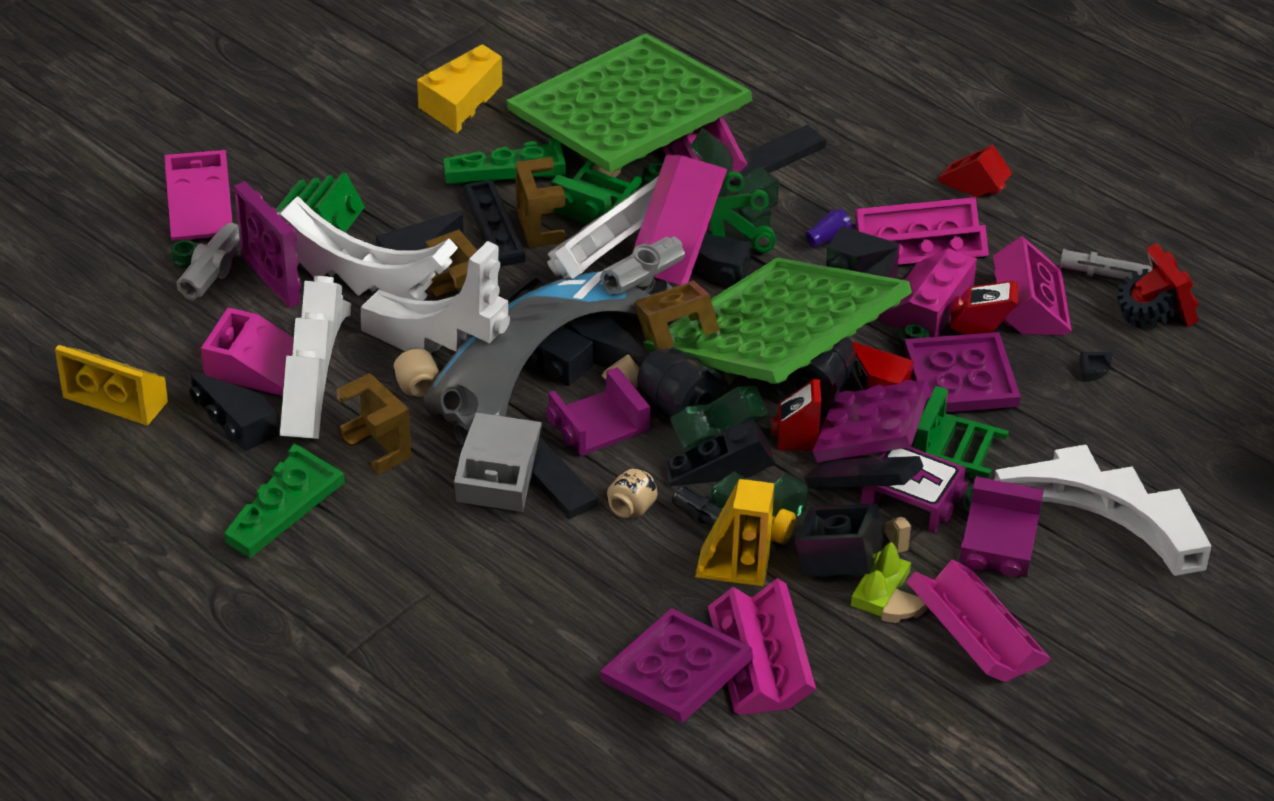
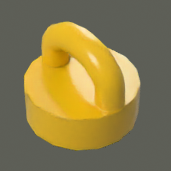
[771,509,796,545]

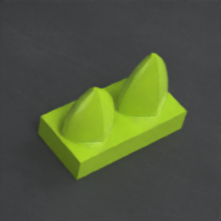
[851,543,911,617]

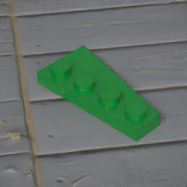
[443,137,566,185]
[224,443,345,558]

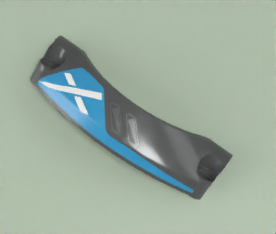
[424,271,673,447]

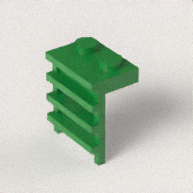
[551,160,642,225]
[276,172,365,232]
[913,386,1009,479]

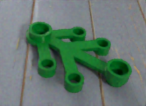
[711,171,776,253]

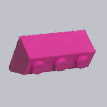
[993,236,1072,335]
[877,248,977,337]

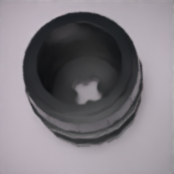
[776,337,856,414]
[637,347,729,432]

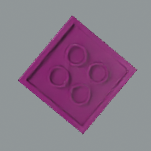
[234,181,301,308]
[904,332,1021,412]
[813,379,930,463]
[600,608,754,723]

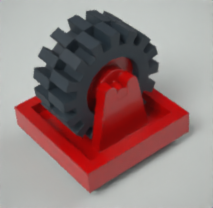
[1117,243,1199,329]

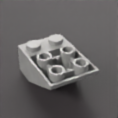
[454,413,542,512]

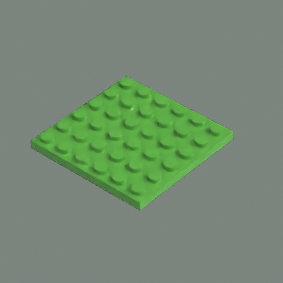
[506,33,752,172]
[643,257,912,384]

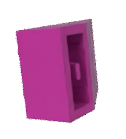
[165,150,233,241]
[201,307,294,396]

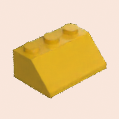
[55,345,168,426]

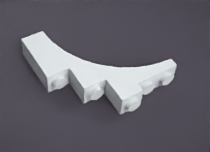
[547,176,659,279]
[278,196,458,301]
[361,241,510,354]
[280,276,351,439]
[994,445,1211,576]

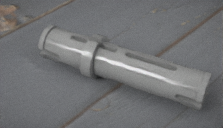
[1059,249,1152,280]

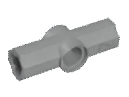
[176,222,240,301]
[600,236,685,295]

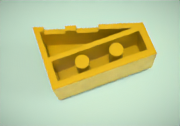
[417,44,503,133]
[695,479,774,587]

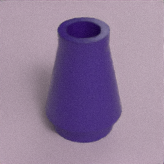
[805,209,852,248]

